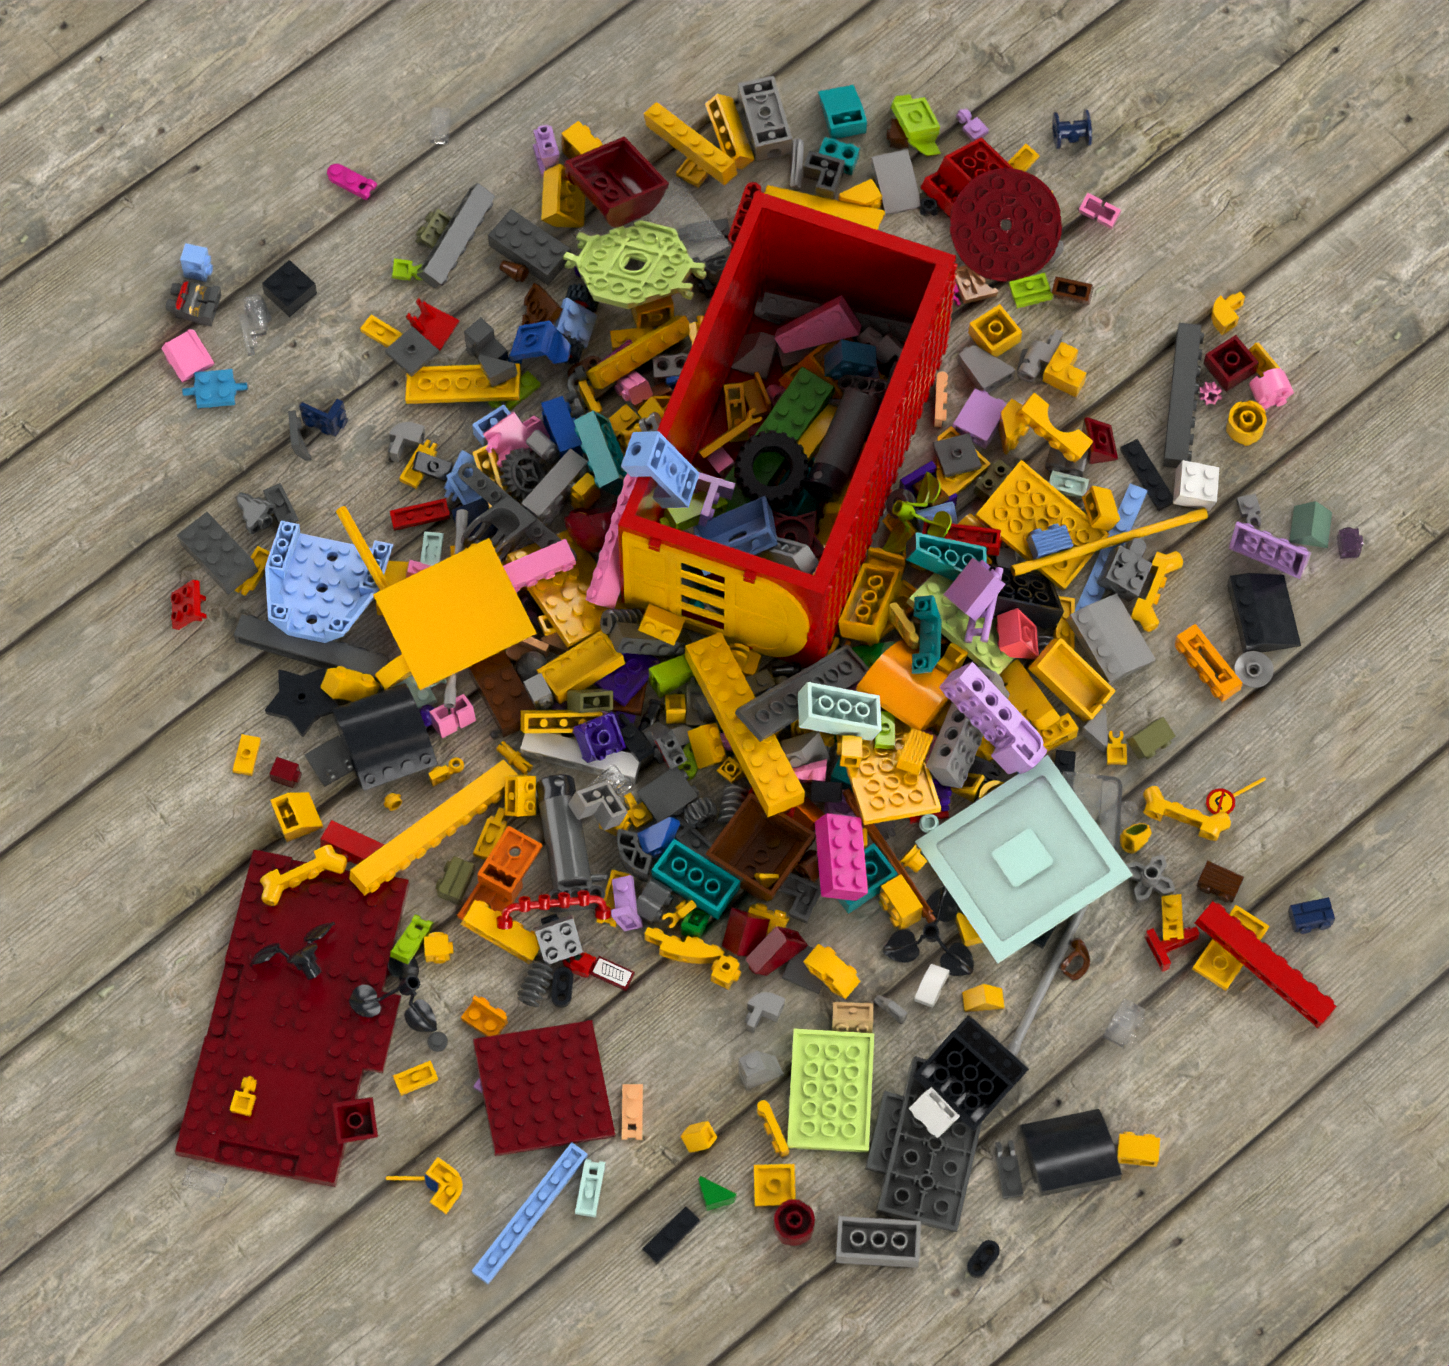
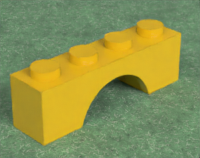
[1016,393,1093,463]

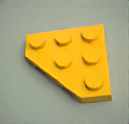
[936,426,991,496]

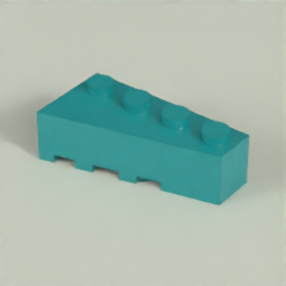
[906,532,987,581]

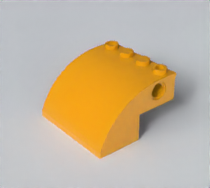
[855,639,952,731]

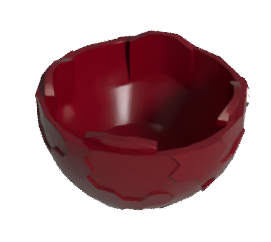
[564,501,618,553]

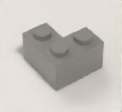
[568,781,628,830]

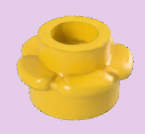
[384,793,402,811]

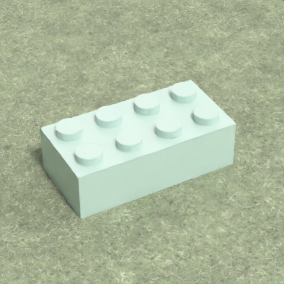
[798,682,881,741]

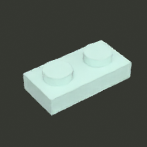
[1049,470,1089,499]

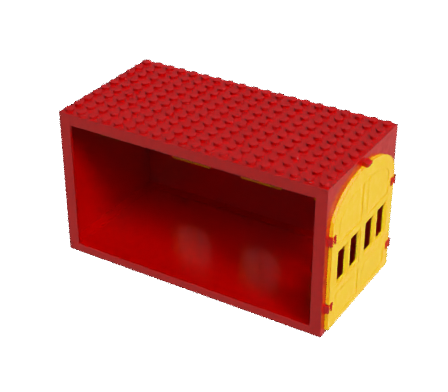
[618,191,958,668]

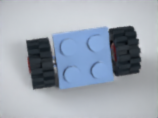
[555,283,599,365]

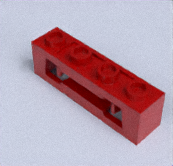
[922,522,1002,556]

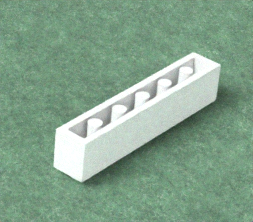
[520,733,641,784]

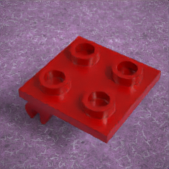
[406,298,460,351]

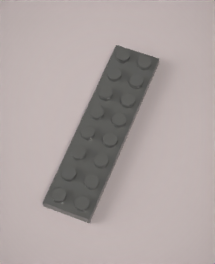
[735,644,869,742]

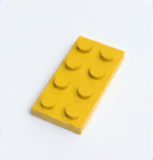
[1192,905,1270,991]

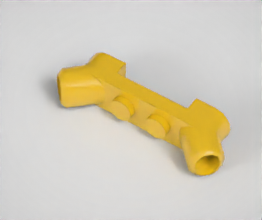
[1131,551,1183,632]
[1143,786,1231,841]
[260,845,347,906]

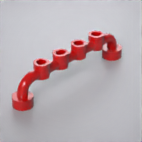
[497,890,611,930]

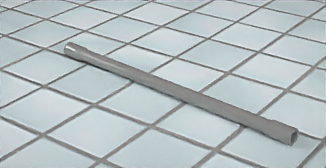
[444,509,468,708]
[1007,904,1089,1056]

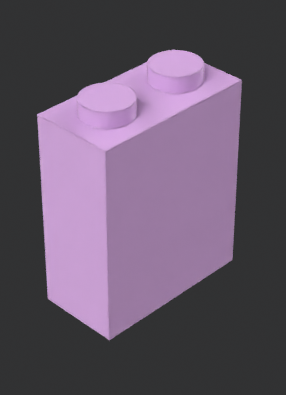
[953,388,1007,449]
[944,558,1005,621]

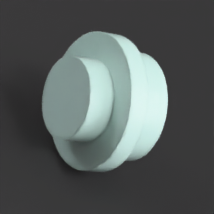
[919,814,939,833]

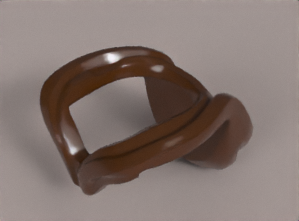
[1059,938,1090,980]

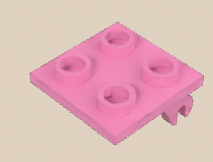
[483,412,531,467]

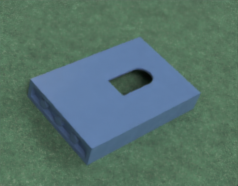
[693,496,778,576]

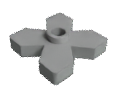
[1126,855,1175,903]

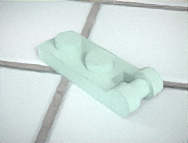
[575,1159,606,1218]

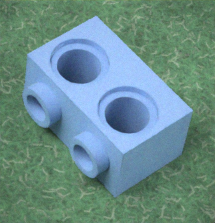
[180,243,213,282]

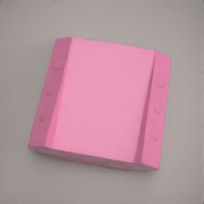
[161,329,215,383]
[793,759,827,784]

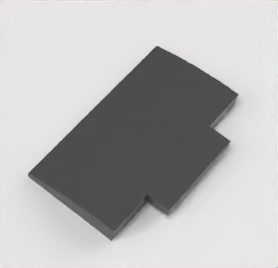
[865,1056,982,1232]

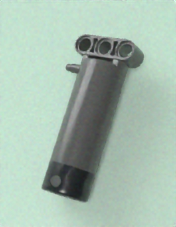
[804,375,889,502]
[536,774,607,913]

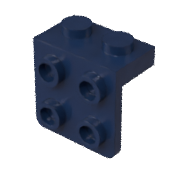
[299,399,348,437]

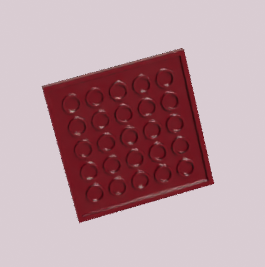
[473,1020,616,1156]

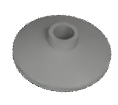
[1234,651,1274,688]

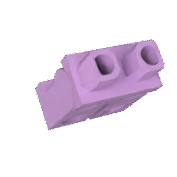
[533,125,560,178]

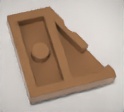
[955,265,998,304]

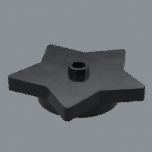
[265,668,339,737]

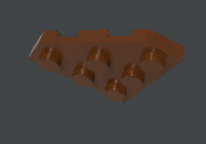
[522,283,563,325]

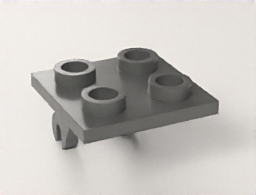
[304,735,354,787]

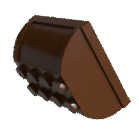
[705,792,816,901]

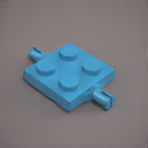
[182,369,248,409]

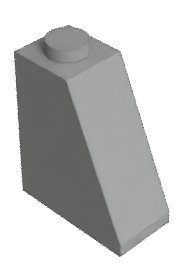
[958,345,1015,393]
[738,1050,784,1091]

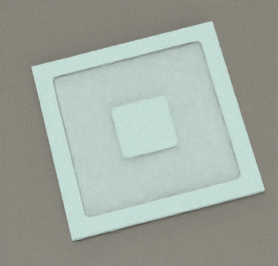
[915,755,1133,963]

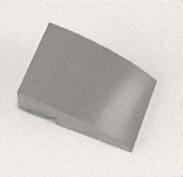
[871,149,921,215]

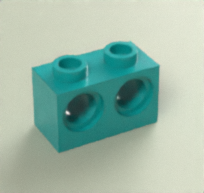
[819,137,860,175]

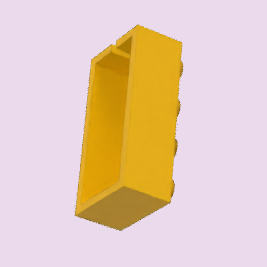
[1028,638,1116,721]

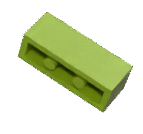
[663,491,728,531]

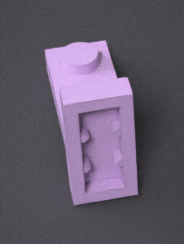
[695,472,736,527]
[611,875,643,931]

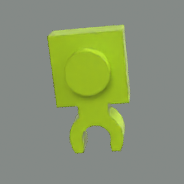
[392,258,423,281]

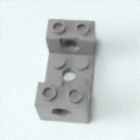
[738,76,792,161]

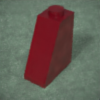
[745,926,808,976]

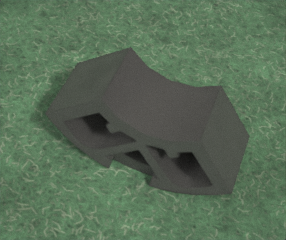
[617,828,652,882]

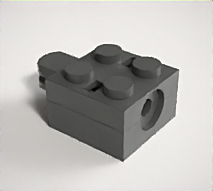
[1097,538,1152,602]

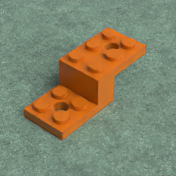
[457,826,543,920]

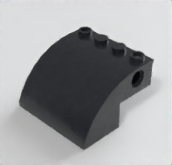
[331,683,438,791]

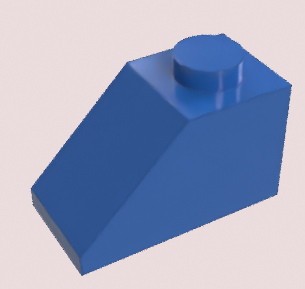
[638,817,680,859]

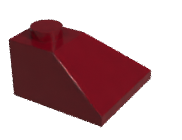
[332,1097,378,1144]

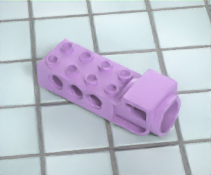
[939,662,1047,775]

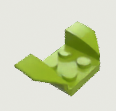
[890,94,941,156]

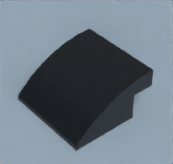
[913,1015,1030,1131]
[1020,1109,1122,1196]

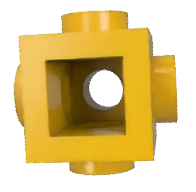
[711,955,741,990]

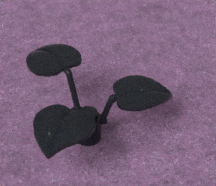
[883,886,974,976]
[250,922,335,980]
[349,957,437,1032]

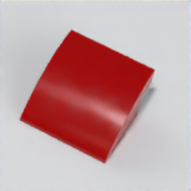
[920,137,1013,217]

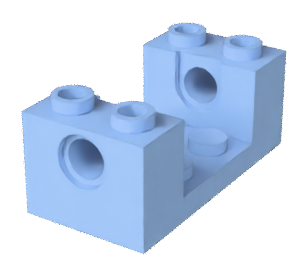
[621,431,700,508]

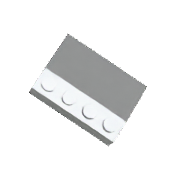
[1066,594,1156,685]

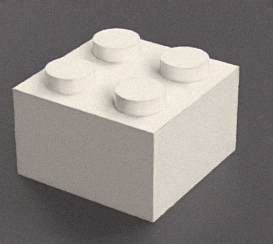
[1173,460,1219,511]

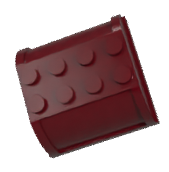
[564,136,669,228]

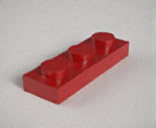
[389,498,450,531]

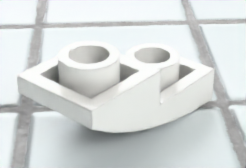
[914,964,949,1008]

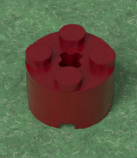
[773,1199,815,1246]

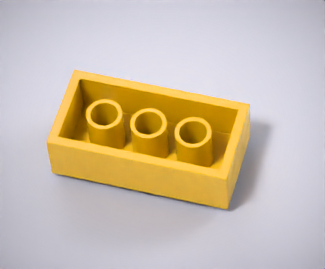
[838,563,902,644]

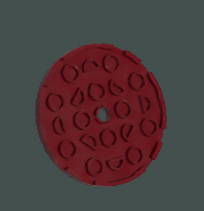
[949,168,1062,282]

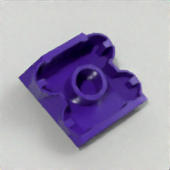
[573,712,626,763]

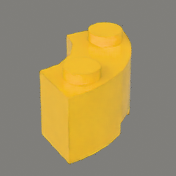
[320,666,380,702]
[803,944,860,999]

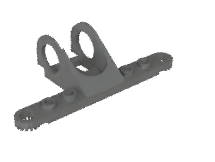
[458,463,577,563]

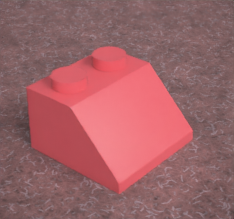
[996,608,1039,660]

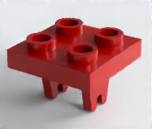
[171,579,207,630]

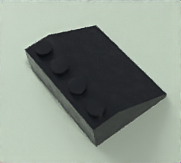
[985,564,1064,630]
[1227,573,1301,653]

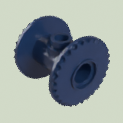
[1052,109,1092,149]

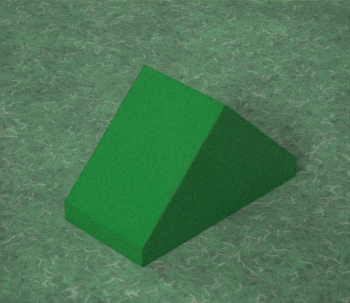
[681,908,711,939]
[698,1176,737,1211]

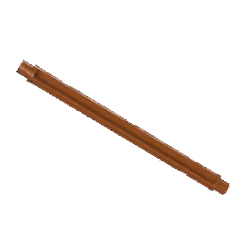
[842,788,936,923]

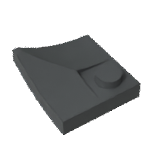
[288,410,312,461]

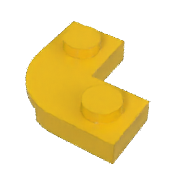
[425,1157,463,1215]

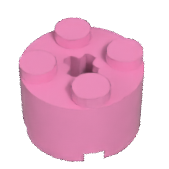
[1249,368,1294,410]

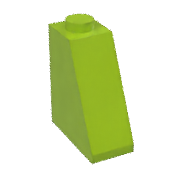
[649,654,695,698]

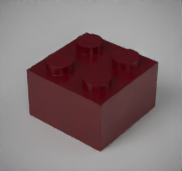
[1203,335,1259,392]

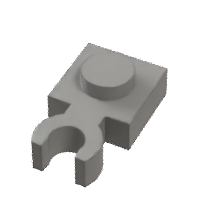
[1236,494,1261,527]

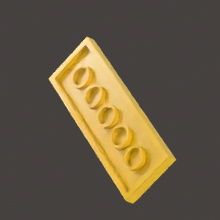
[405,363,521,404]

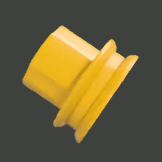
[899,844,927,873]

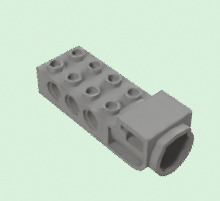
[926,667,1010,788]

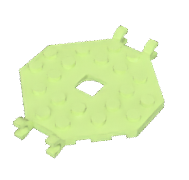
[563,220,707,309]

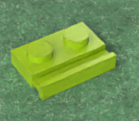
[1008,273,1053,309]

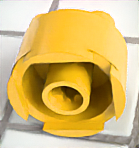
[1226,400,1267,446]

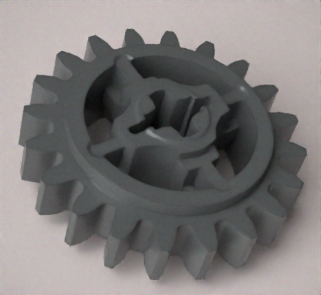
[500,448,547,501]

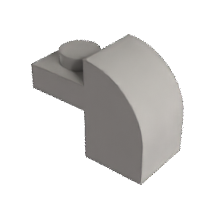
[388,422,426,462]
[745,992,785,1033]

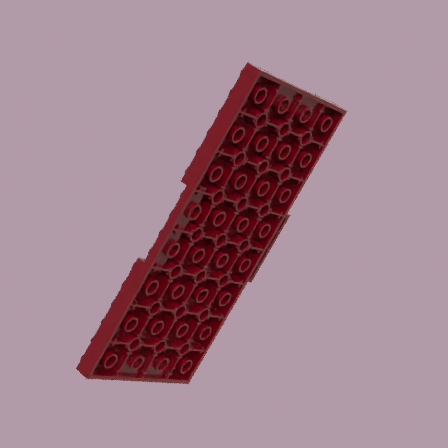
[175,849,410,1187]

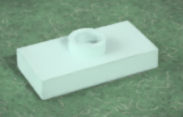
[420,531,444,566]

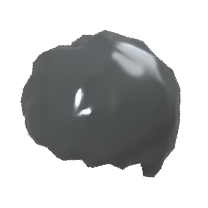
[516,650,549,685]

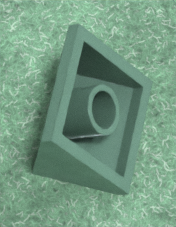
[1289,501,1332,548]

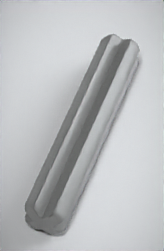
[790,138,804,190]

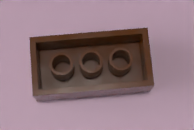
[468,650,536,738]

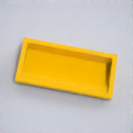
[537,630,625,704]

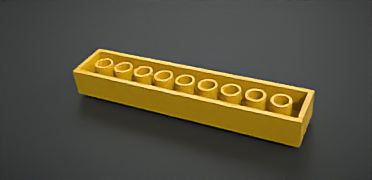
[685,632,805,817]

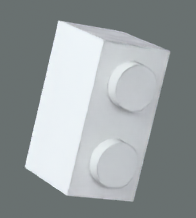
[909,1087,960,1138]

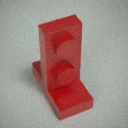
[1144,926,1200,972]

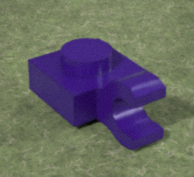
[932,779,952,812]

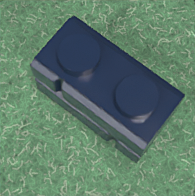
[1288,897,1335,934]

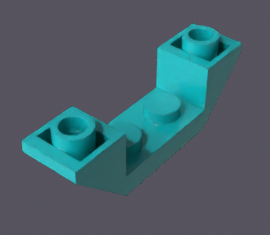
[912,595,942,674]

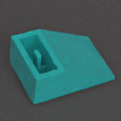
[818,84,867,139]

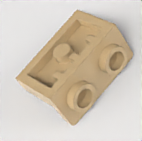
[832,1002,873,1033]

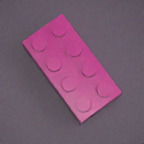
[815,813,868,901]

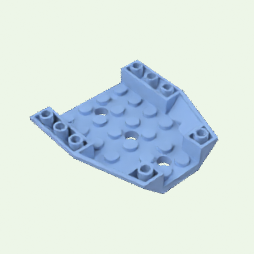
[265,521,393,643]

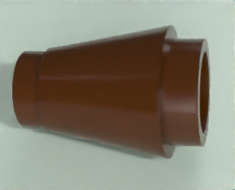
[499,260,529,282]

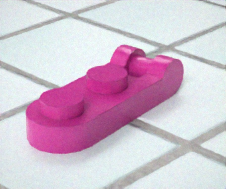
[327,163,377,200]

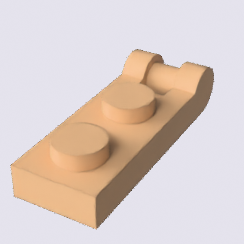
[934,371,948,428]
[622,1084,643,1140]

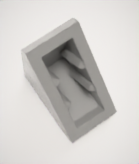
[1082,709,1108,752]

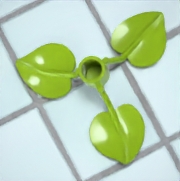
[882,472,952,553]

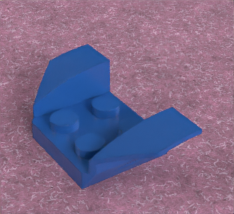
[508,321,571,365]

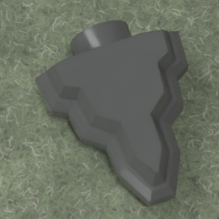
[236,492,275,534]

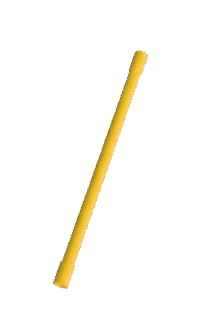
[1010,508,1208,577]

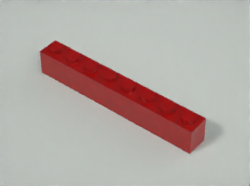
[1194,901,1337,1028]

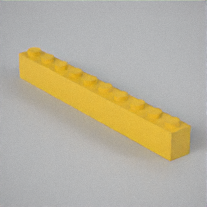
[349,759,518,896]

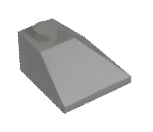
[731,332,779,380]
[781,731,831,768]

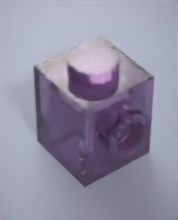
[1337,527,1363,559]

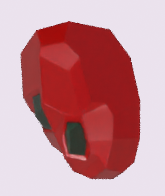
[562,952,596,978]

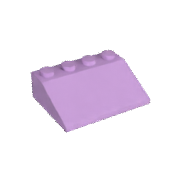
[1229,522,1311,579]

